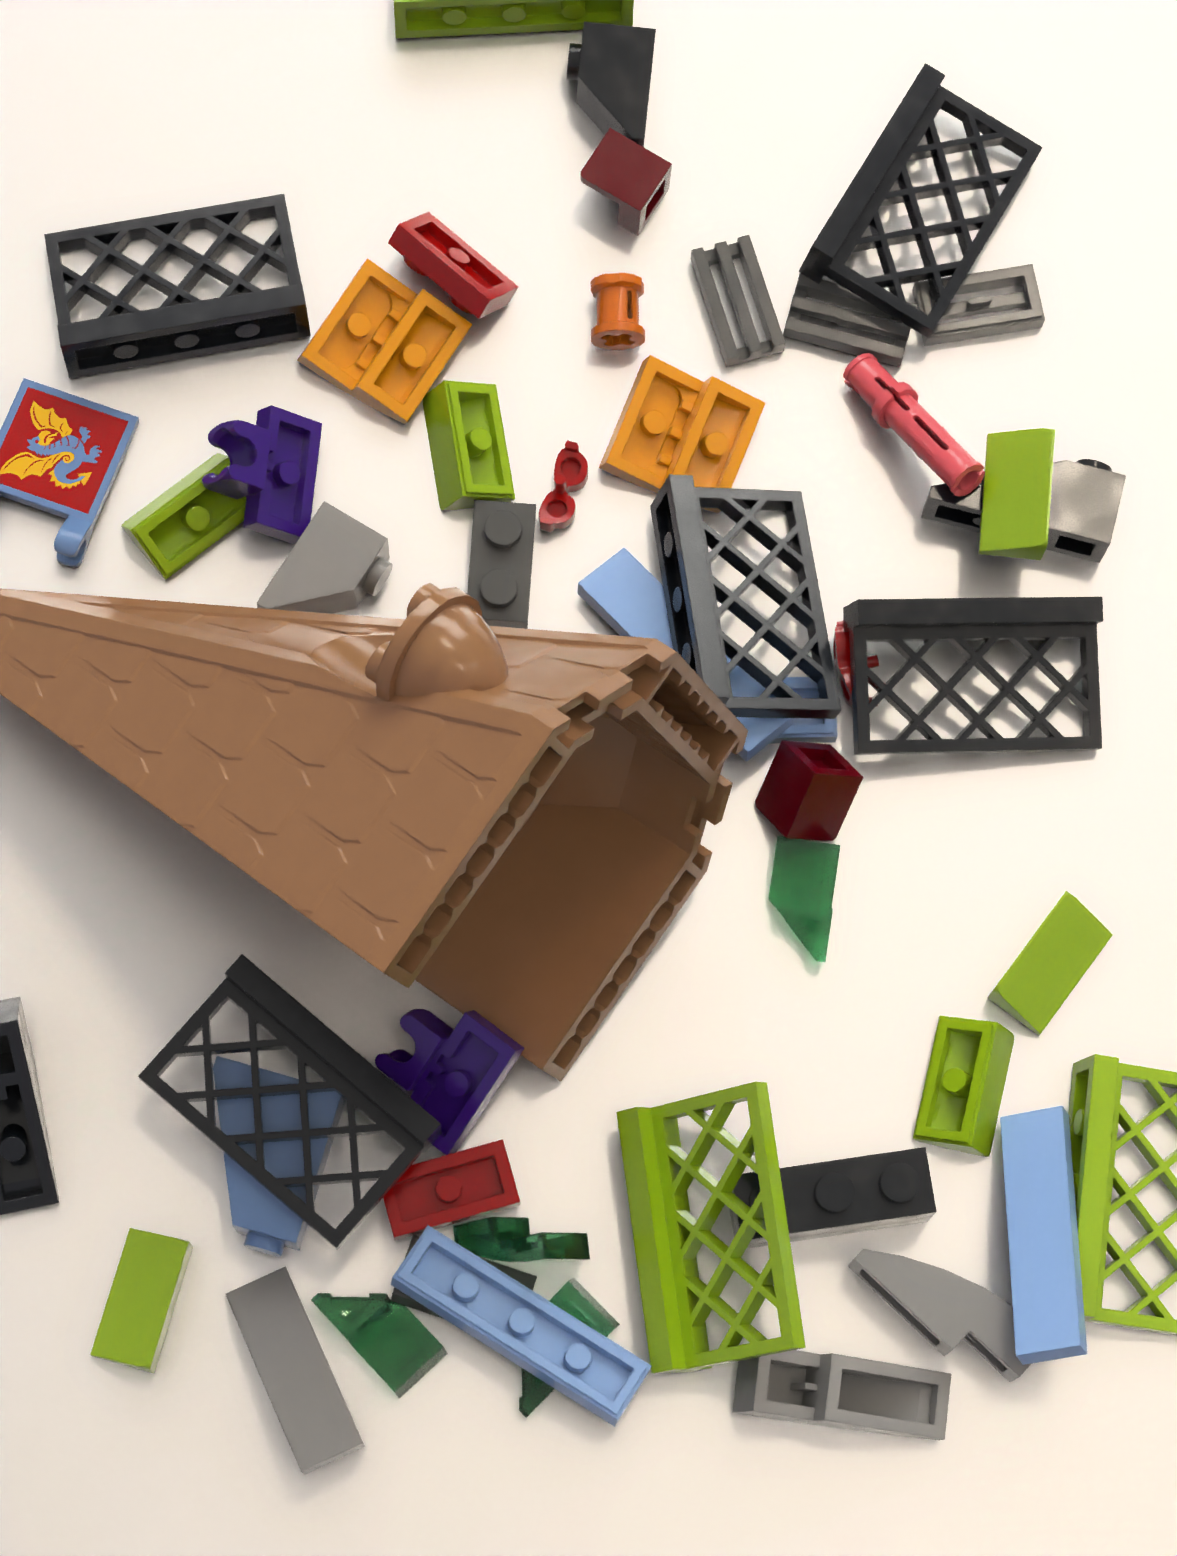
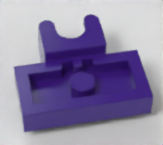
[202,405,322,544]
[375,1009,525,1155]

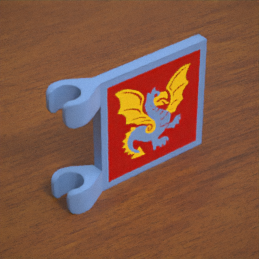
[0,378,139,568]

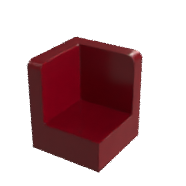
[580,128,672,236]
[755,740,864,841]

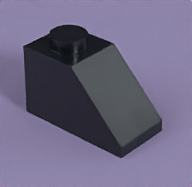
[566,21,656,147]

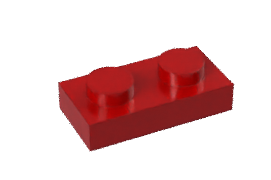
[388,211,519,319]
[383,1139,520,1240]

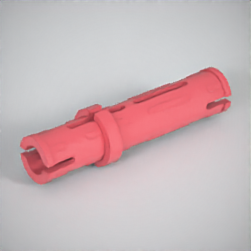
[843,353,985,497]

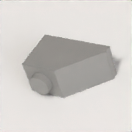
[257,501,393,614]

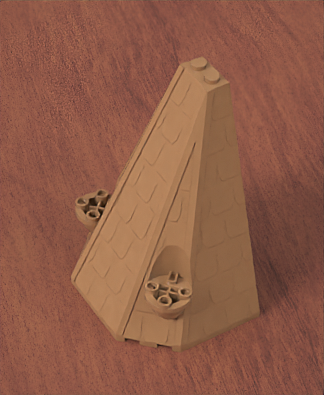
[0,583,748,1082]

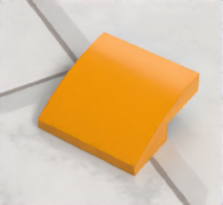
[297,258,473,424]
[599,355,765,513]

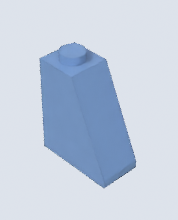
[213,1056,345,1257]

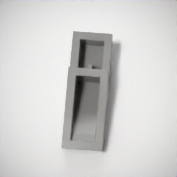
[848,1249,1032,1382]
[226,1266,365,1475]
[732,1350,952,1440]

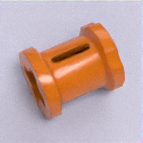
[590,273,645,350]

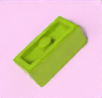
[423,381,515,510]
[978,428,1055,560]
[121,453,246,580]
[987,891,1113,1036]
[913,1015,1014,1157]
[90,1228,193,1373]

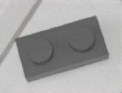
[467,500,536,629]

